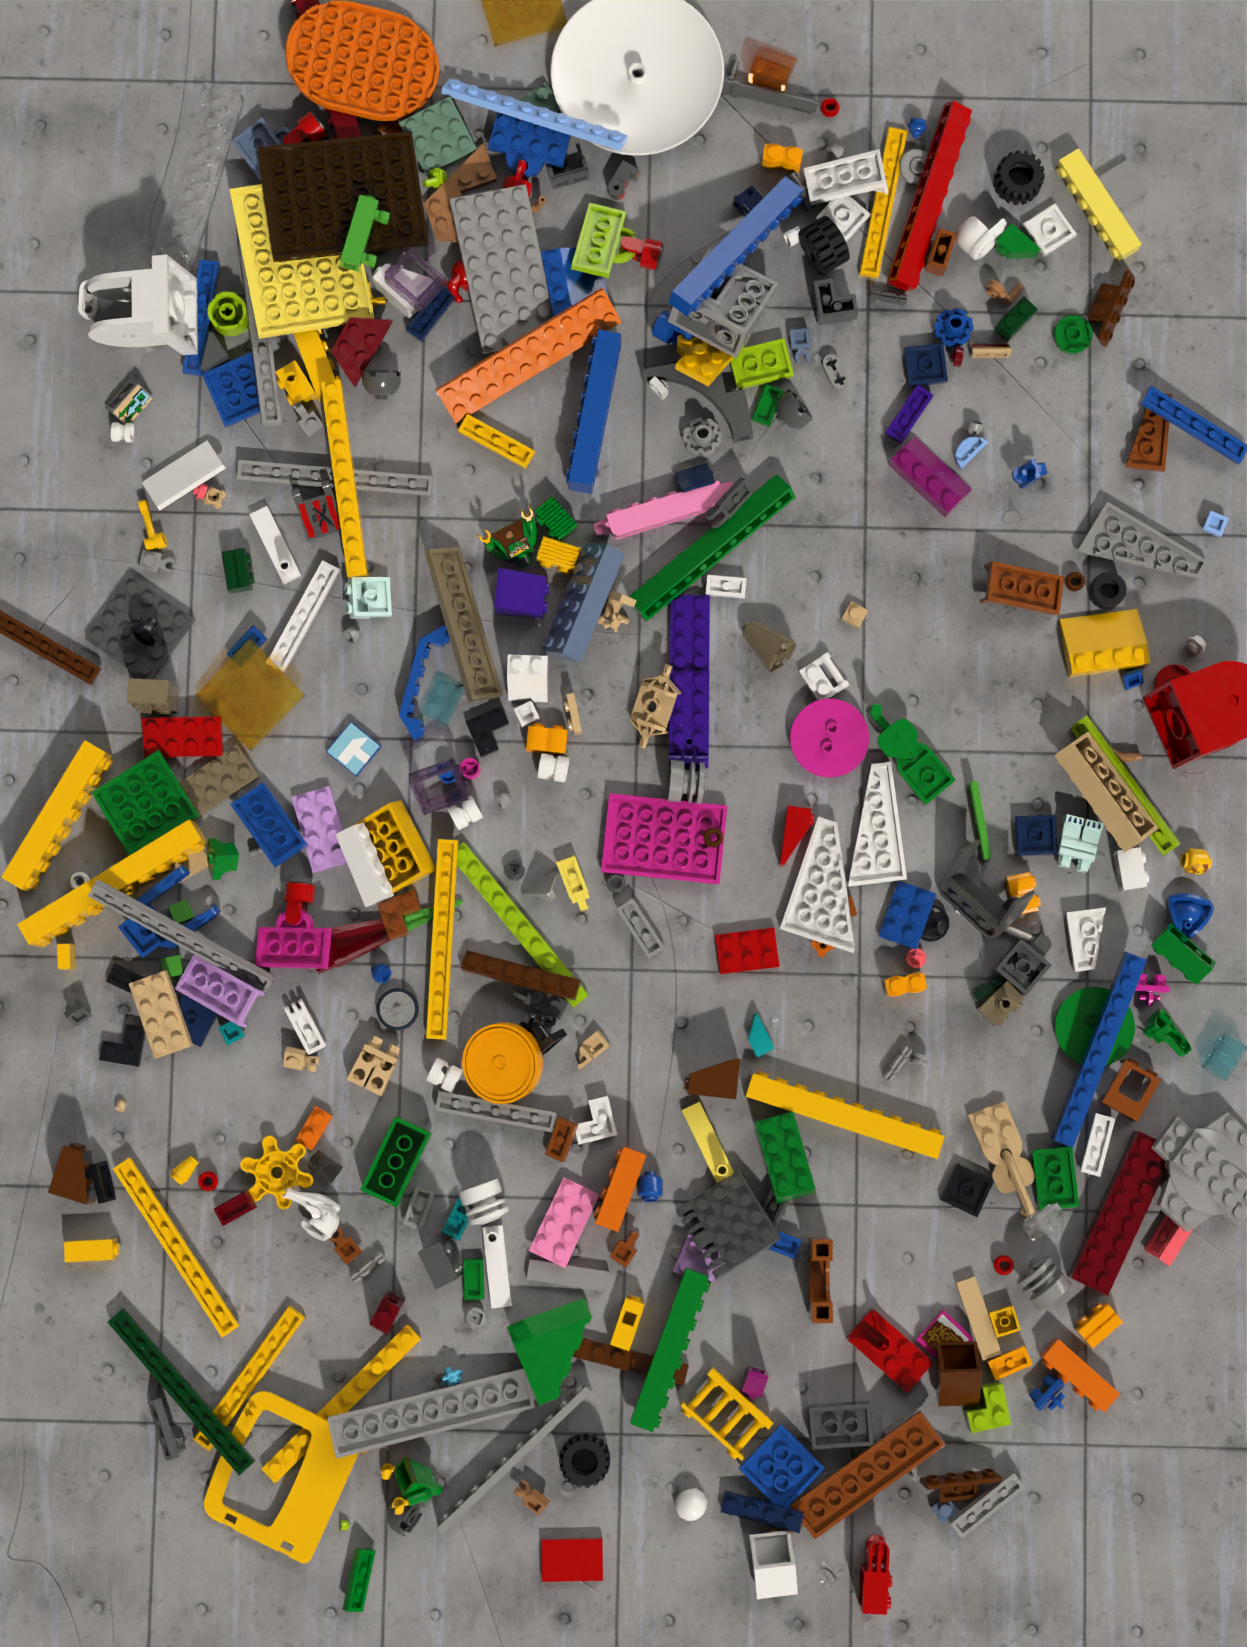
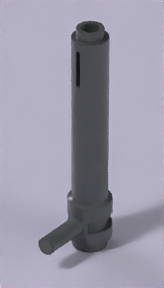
[721,59,819,114]

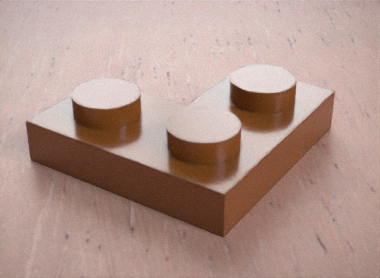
[376,890,421,941]

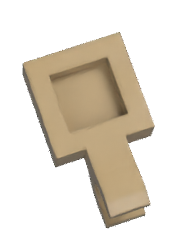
[283,1047,319,1072]

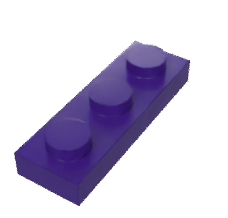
[885,385,934,444]

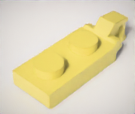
[556,855,589,912]

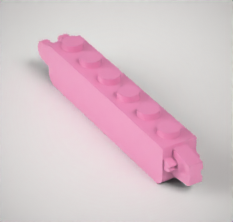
[593,480,734,540]

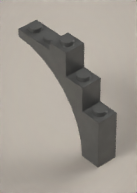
[642,355,754,443]

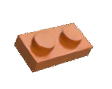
[295,1106,333,1151]

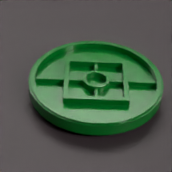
[1054,987,1135,1065]

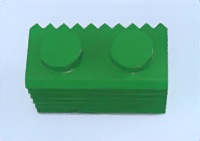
[534,496,577,542]

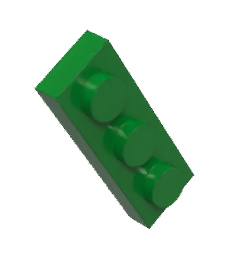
[342,1548,376,1612]

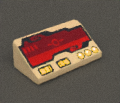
[970,343,1012,358]

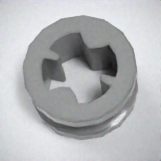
[910,1052,930,1067]

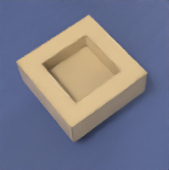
[841,601,868,629]

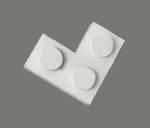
[576,1096,617,1145]

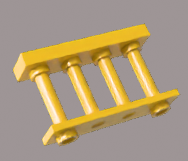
[680,1367,774,1461]

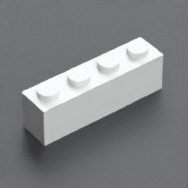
[335,823,394,907]

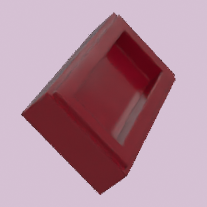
[214,1190,257,1226]

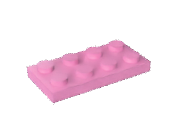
[529,1177,600,1268]

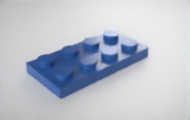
[230,782,308,868]

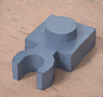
[789,328,811,364]

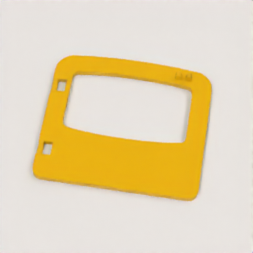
[204,1391,359,1564]

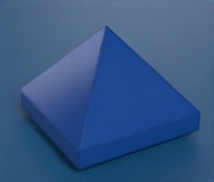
[1122,668,1144,690]

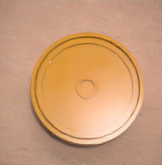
[462,1022,543,1104]

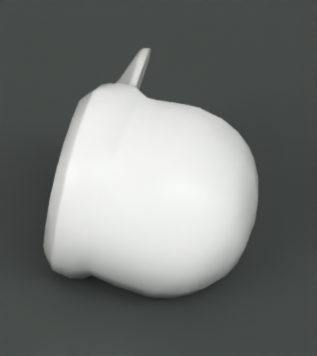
[956,216,1007,260]

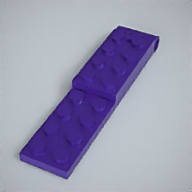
[669,595,710,769]

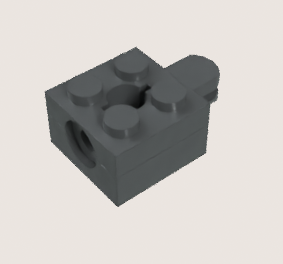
[992,935,1052,996]

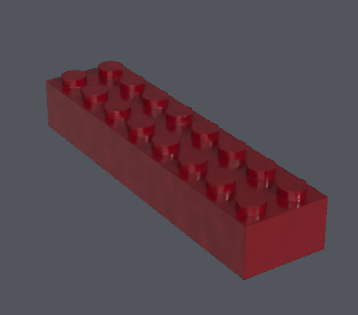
[1067,1131,1166,1296]

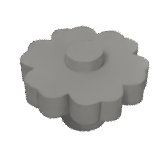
[682,417,722,458]

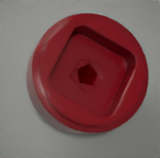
[950,346,964,367]

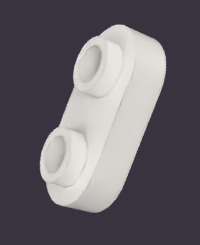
[78,280,100,320]

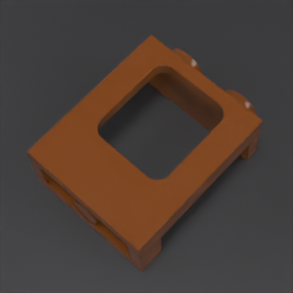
[1099,1058,1161,1122]

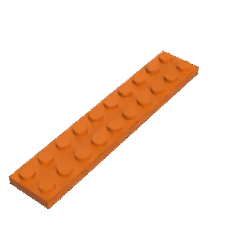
[435,288,622,424]

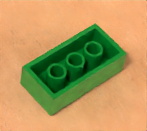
[755,1112,816,1204]
[360,1116,433,1207]

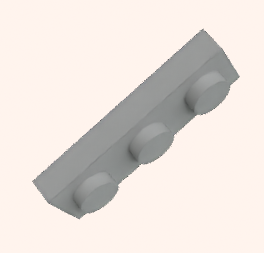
[616,898,665,959]

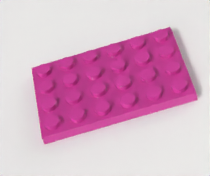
[601,793,727,885]

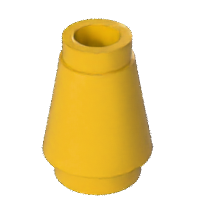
[170,1156,199,1186]

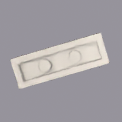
[1080,1113,1115,1177]

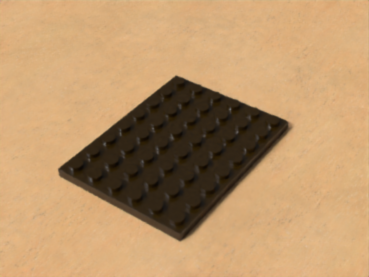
[257,131,429,262]

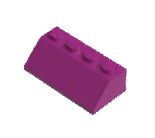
[889,437,972,518]

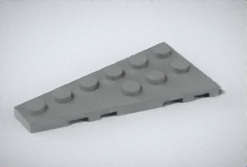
[1077,502,1209,579]

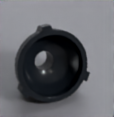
[130,618,158,647]

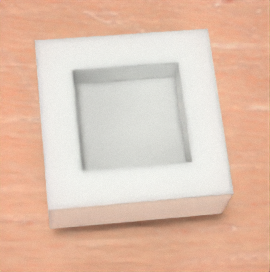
[649,376,668,400]
[514,701,540,727]

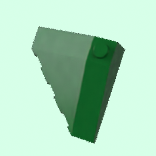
[507,1298,592,1406]

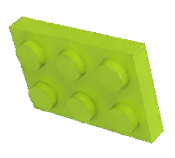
[730,338,794,390]

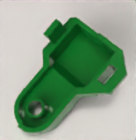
[1144,1009,1192,1057]

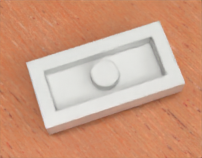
[706,575,747,599]

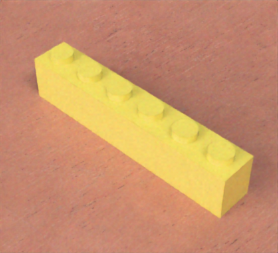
[1056,148,1142,262]

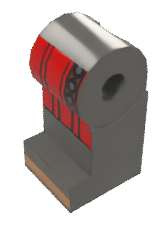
[608,160,640,200]

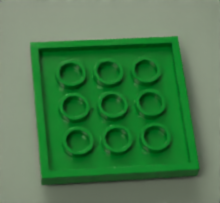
[91,750,200,856]

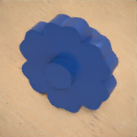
[933,308,974,348]

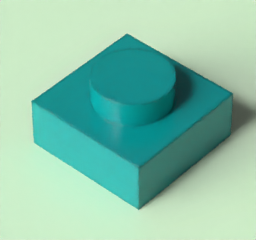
[218,1021,246,1046]

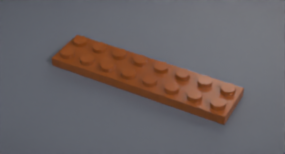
[790,1410,946,1539]

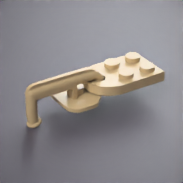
[967,1101,1035,1217]

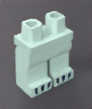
[1057,814,1104,873]

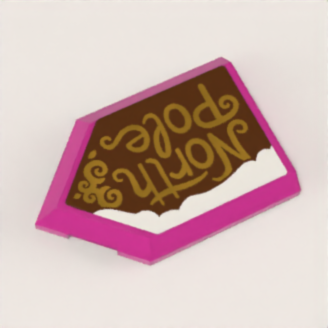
[916,1310,973,1358]

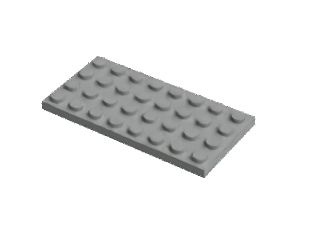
[449,184,554,355]

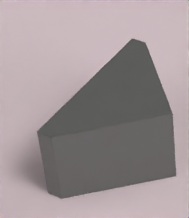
[201,332,231,373]

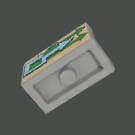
[105,379,153,425]

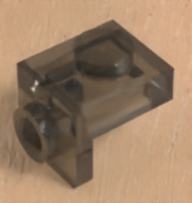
[307,1150,343,1184]

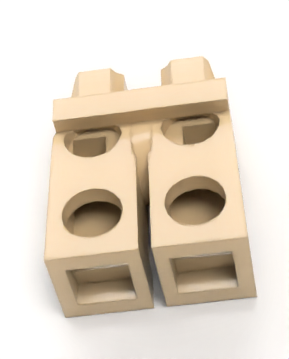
[346,1036,400,1097]

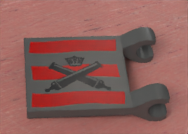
[291,479,341,541]

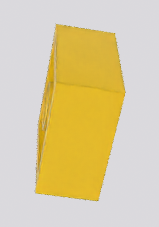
[57,943,76,970]
[988,1305,1021,1338]

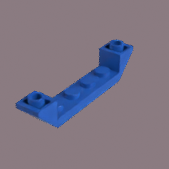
[399,625,450,742]

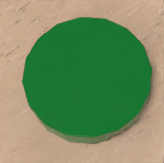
[1053,315,1093,354]

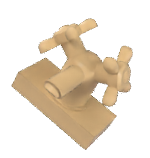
[597,590,637,632]

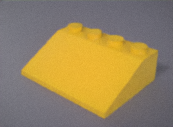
[1059,609,1150,677]
[352,800,436,894]

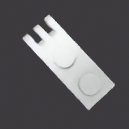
[284,998,327,1055]

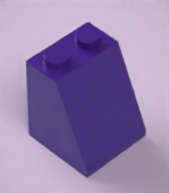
[494,568,550,619]

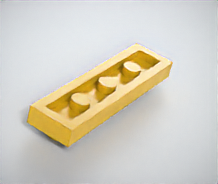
[458,414,535,469]

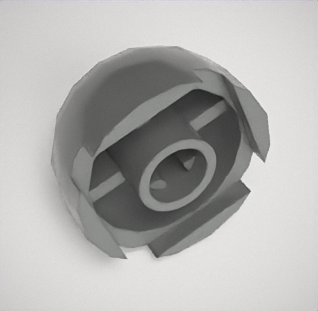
[362,370,401,399]
[776,388,813,429]
[386,1494,425,1537]

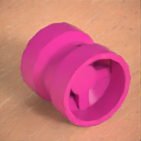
[460,758,481,780]

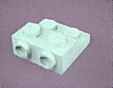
[344,577,392,619]

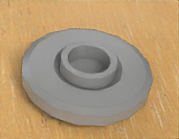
[899,149,928,185]

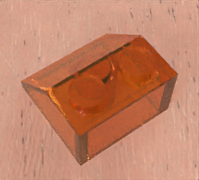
[748,46,797,91]

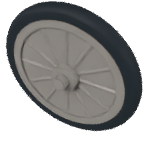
[377,988,419,1030]

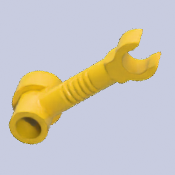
[138,500,167,550]

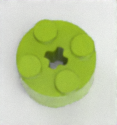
[207,292,248,337]

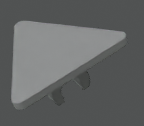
[522,869,559,902]

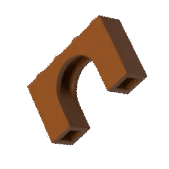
[809,1237,833,1323]

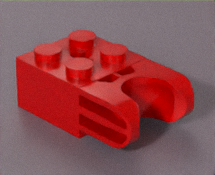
[859,1534,892,1615]

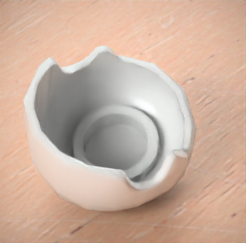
[675,1488,707,1521]

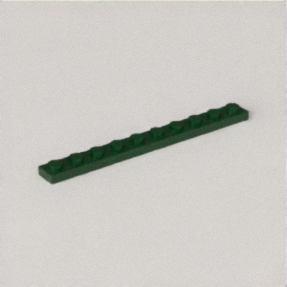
[107,1308,256,1476]

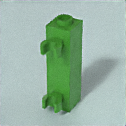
[340,195,390,272]

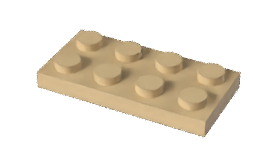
[129,970,193,1059]

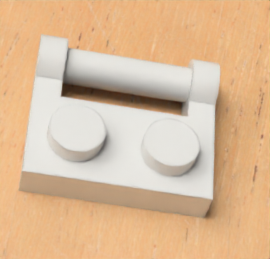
[799,652,850,701]

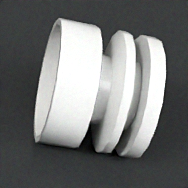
[458,1178,509,1226]

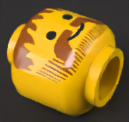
[1180,848,1212,875]

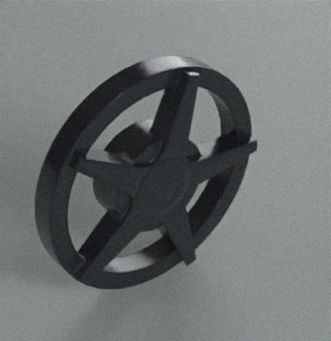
[921,905,949,942]

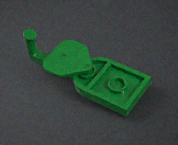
[866,703,955,805]

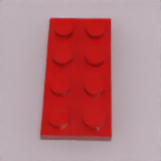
[142,716,223,758]

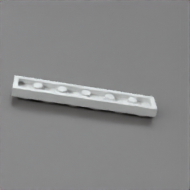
[266,560,340,673]

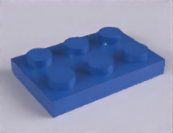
[879,881,937,950]

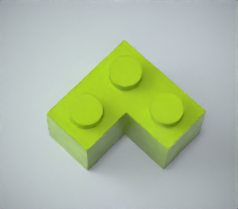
[964,1381,1011,1433]

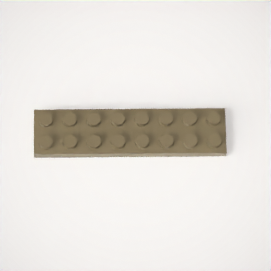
[424,547,503,702]
[105,744,259,859]

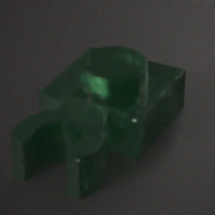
[970,975,1004,1002]

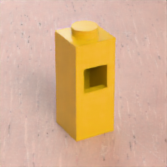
[64,1238,120,1262]
[610,1294,645,1351]

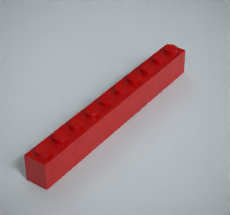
[886,100,972,292]

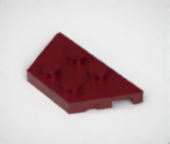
[330,316,393,387]

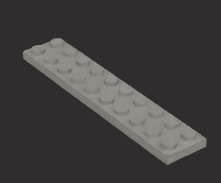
[327,1368,535,1458]

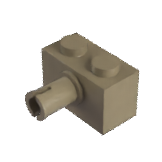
[977,981,1024,1026]

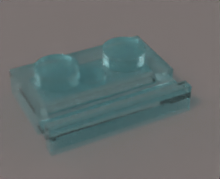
[421,678,464,726]

